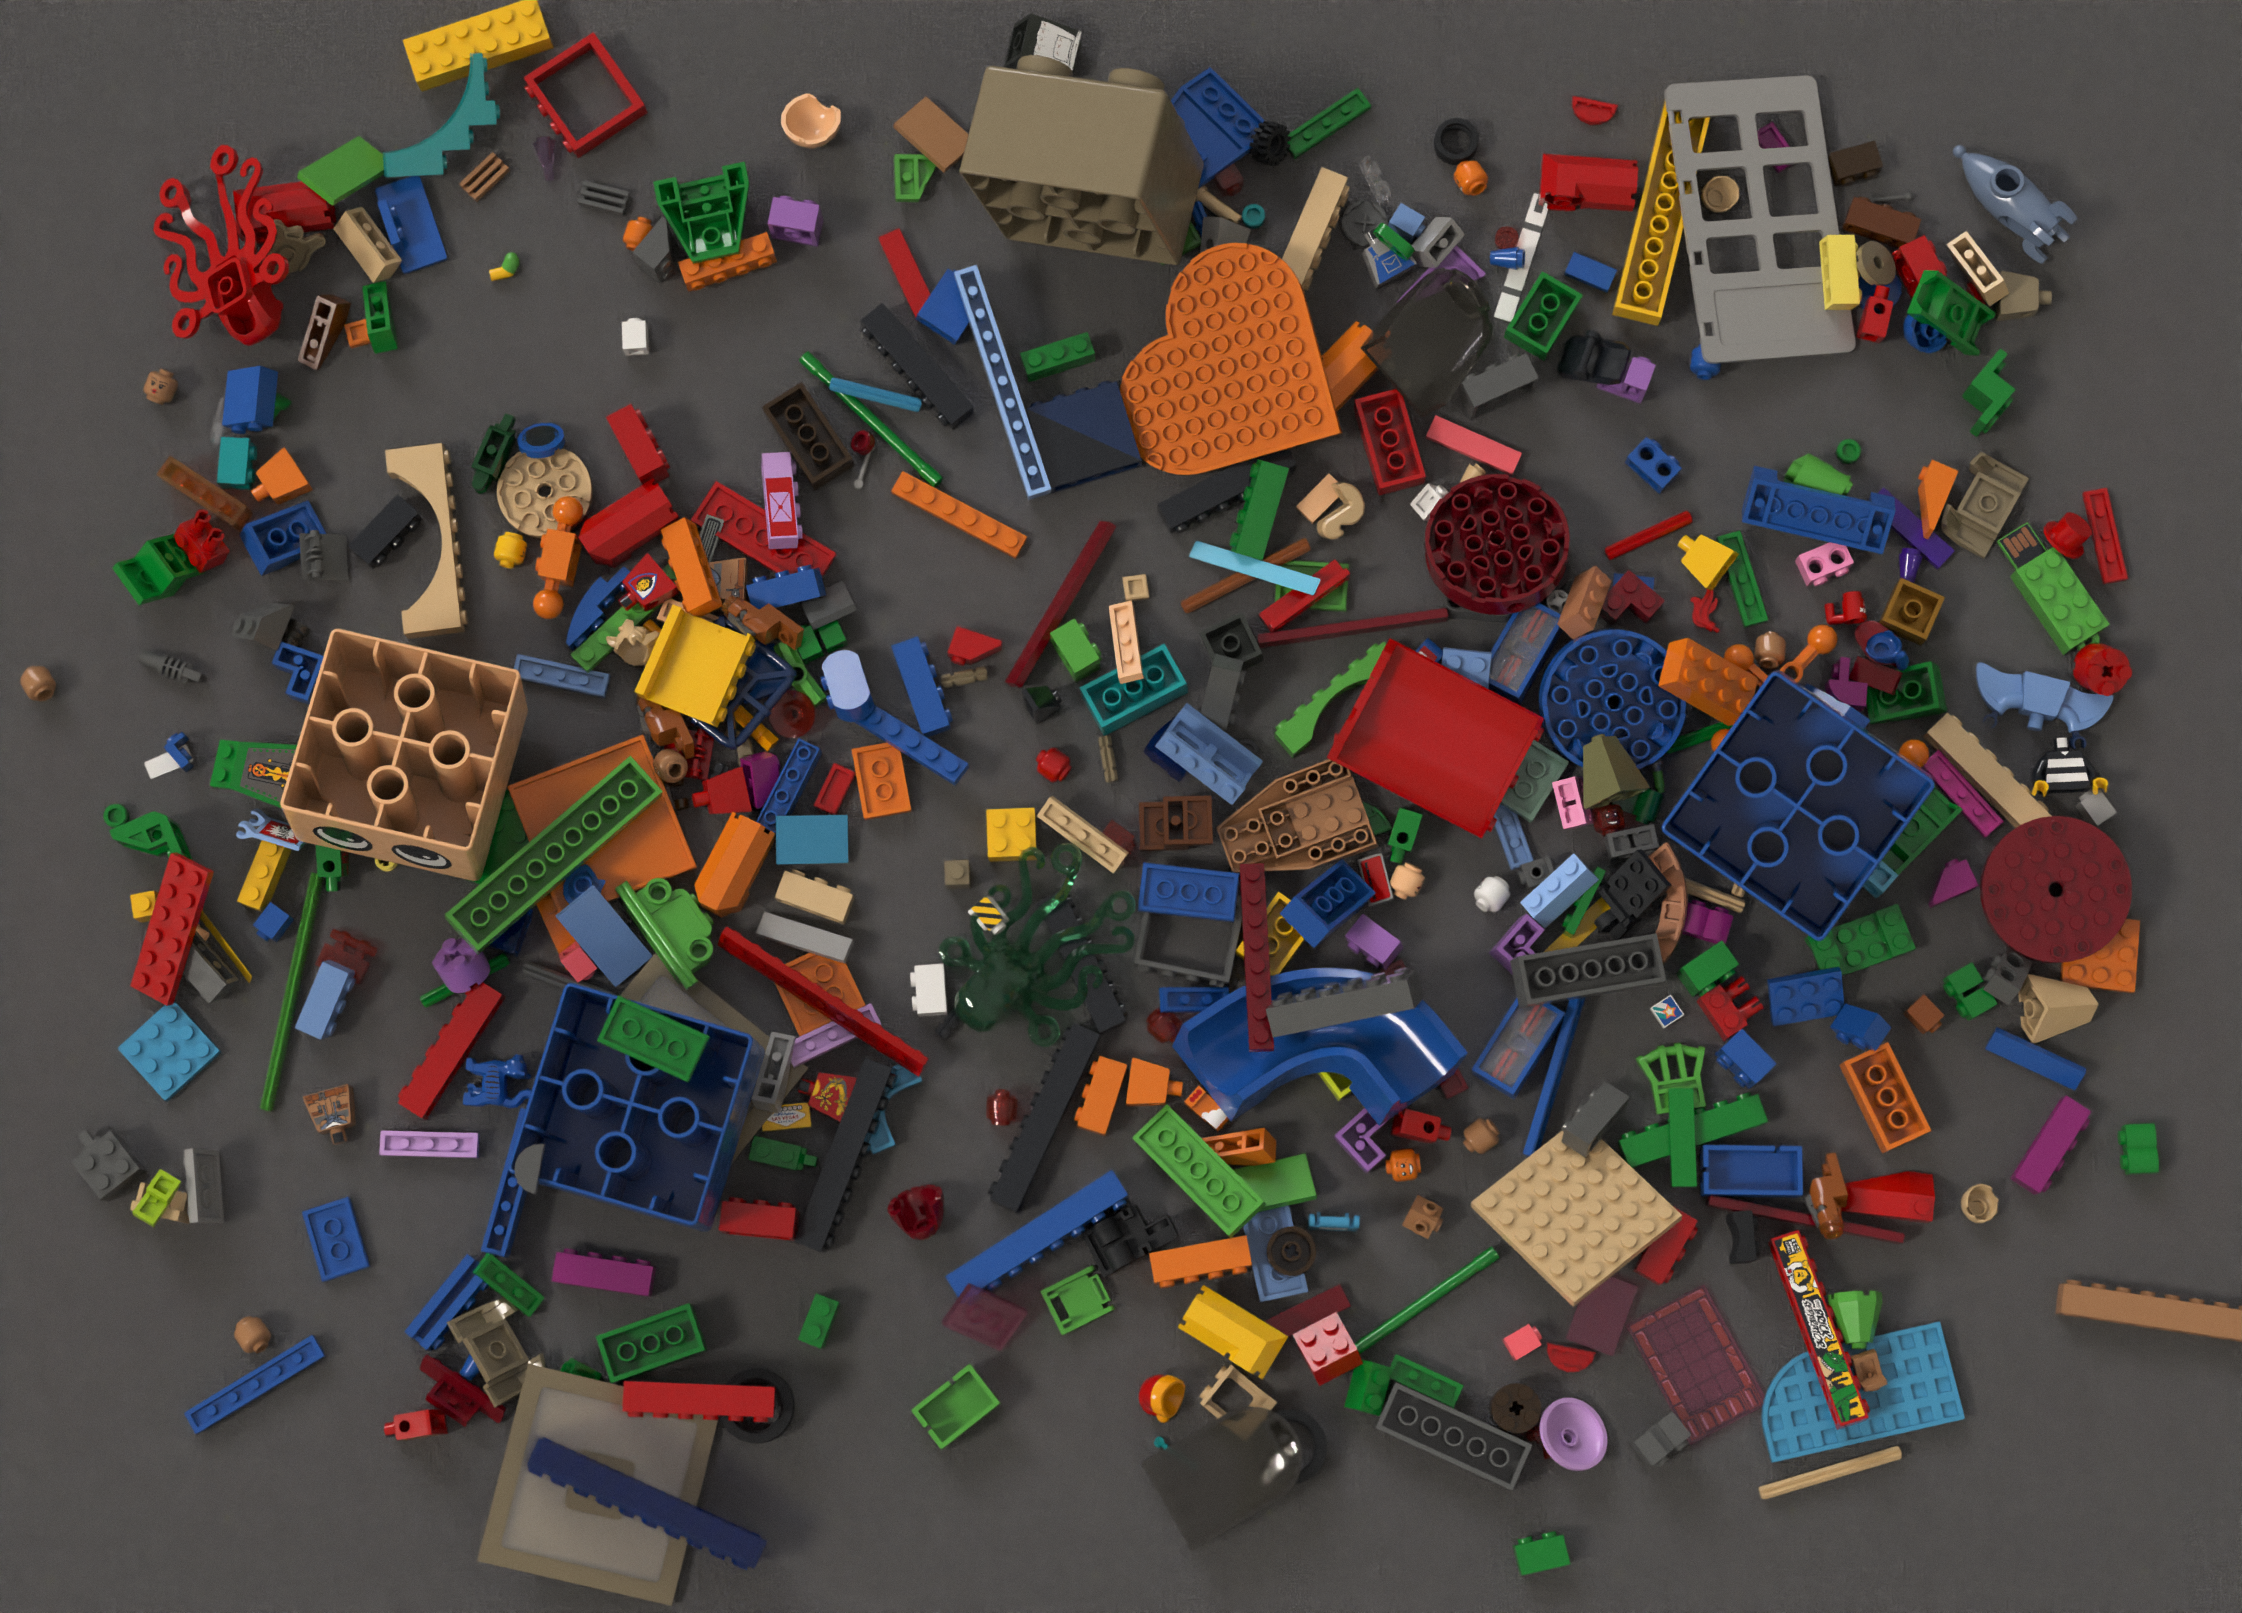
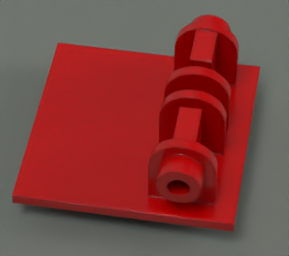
[664,729,714,780]

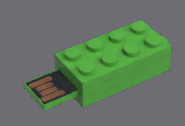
[1997,522,2110,656]

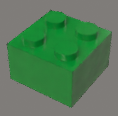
[1676,940,1739,997]

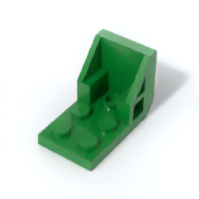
[109,811,193,860]

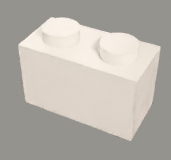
[910,964,948,1017]

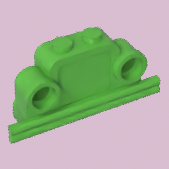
[615,878,714,990]

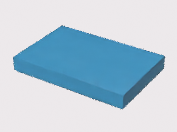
[776,815,848,864]

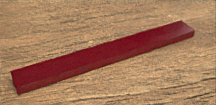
[1005,521,1116,688]
[1257,608,1448,648]
[1706,1195,1905,1245]

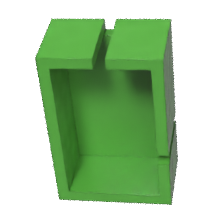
[911,1364,1001,1450]

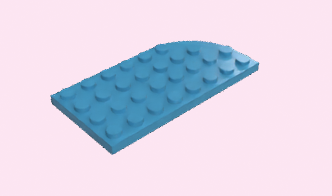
[1761,1322,1965,1463]

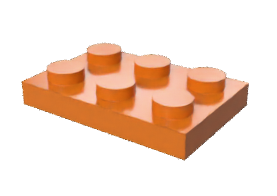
[852,743,912,820]

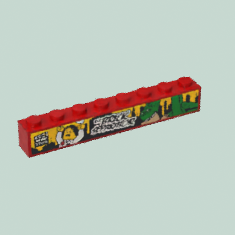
[1768,1230,1870,1430]

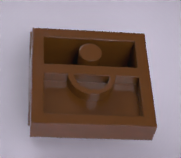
[1139,795,1213,851]

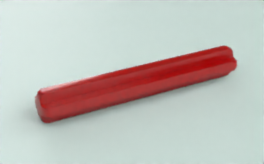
[1604,511,1693,560]

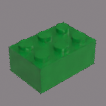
[1504,271,1583,361]

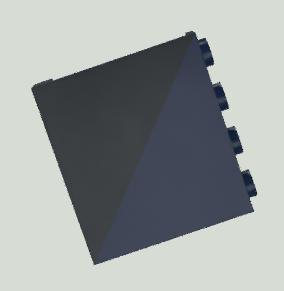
[1026,381,1142,493]

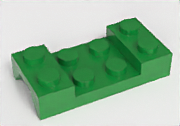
[1907,270,1996,356]
[1882,787,1963,875]
[1805,904,1916,977]

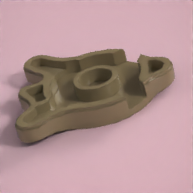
[269,219,326,277]

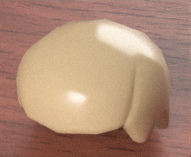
[1701,176,1739,213]
[1961,1184,1999,1224]

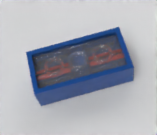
[1488,603,1563,705]
[1472,998,1565,1100]

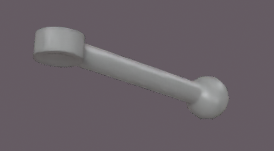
[854,445,875,489]

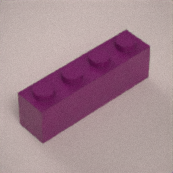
[2010,1095,2091,1195]
[551,1248,656,1297]

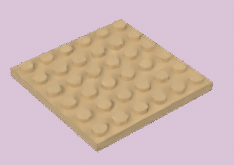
[1471,1131,1682,1307]

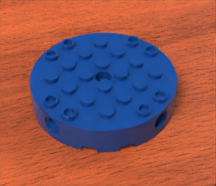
[1539,629,1686,769]

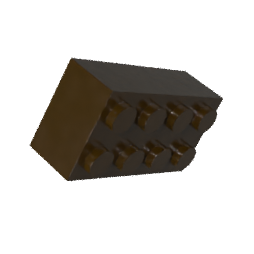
[762,382,855,491]

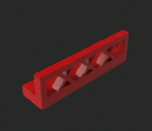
[1258,559,1350,632]

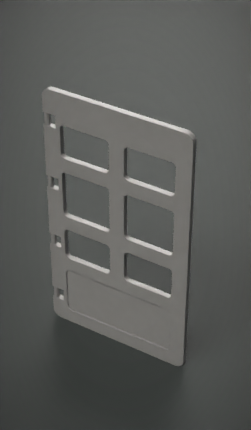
[1664,75,1856,364]

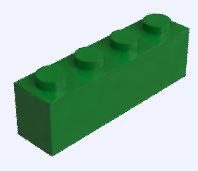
[1230,459,1289,560]

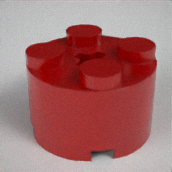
[2073,643,2132,696]

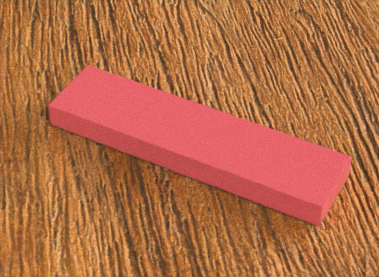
[1425,415,1522,476]

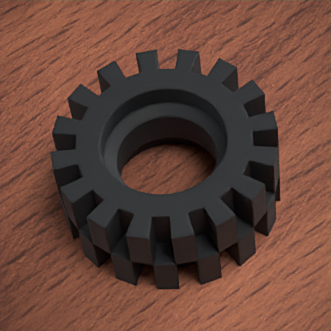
[1250,121,1291,166]

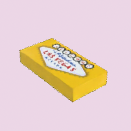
[762,1102,812,1132]

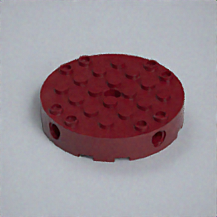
[1425,474,1570,615]
[1980,816,2132,963]

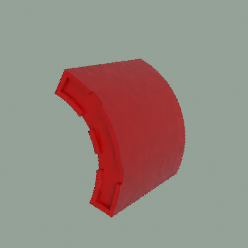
[1327,638,1545,839]

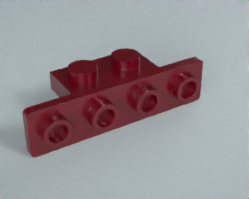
[419,1354,507,1427]

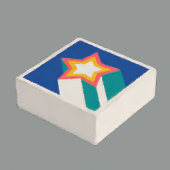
[1650,995,1684,1029]

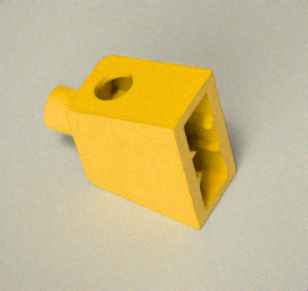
[1678,534,1739,590]

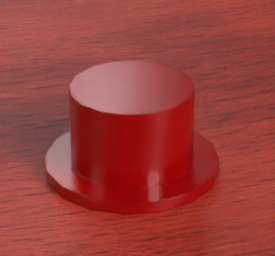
[2044,512,2092,559]

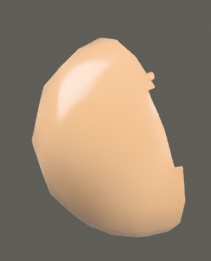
[781,93,841,149]

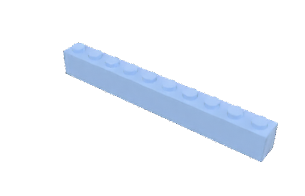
[954,265,1051,500]

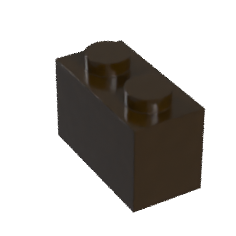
[1828,140,1883,187]

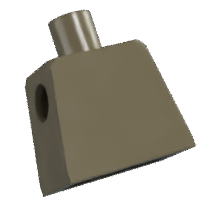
[1996,271,2052,321]

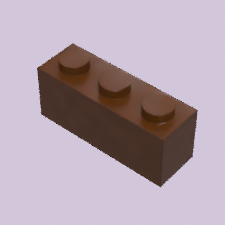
[1842,197,1921,249]

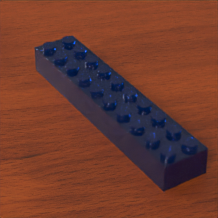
[524,1434,767,1570]

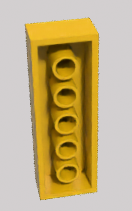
[403,0,554,92]

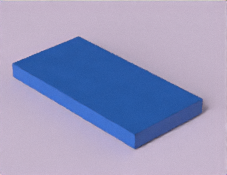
[1138,862,1240,922]

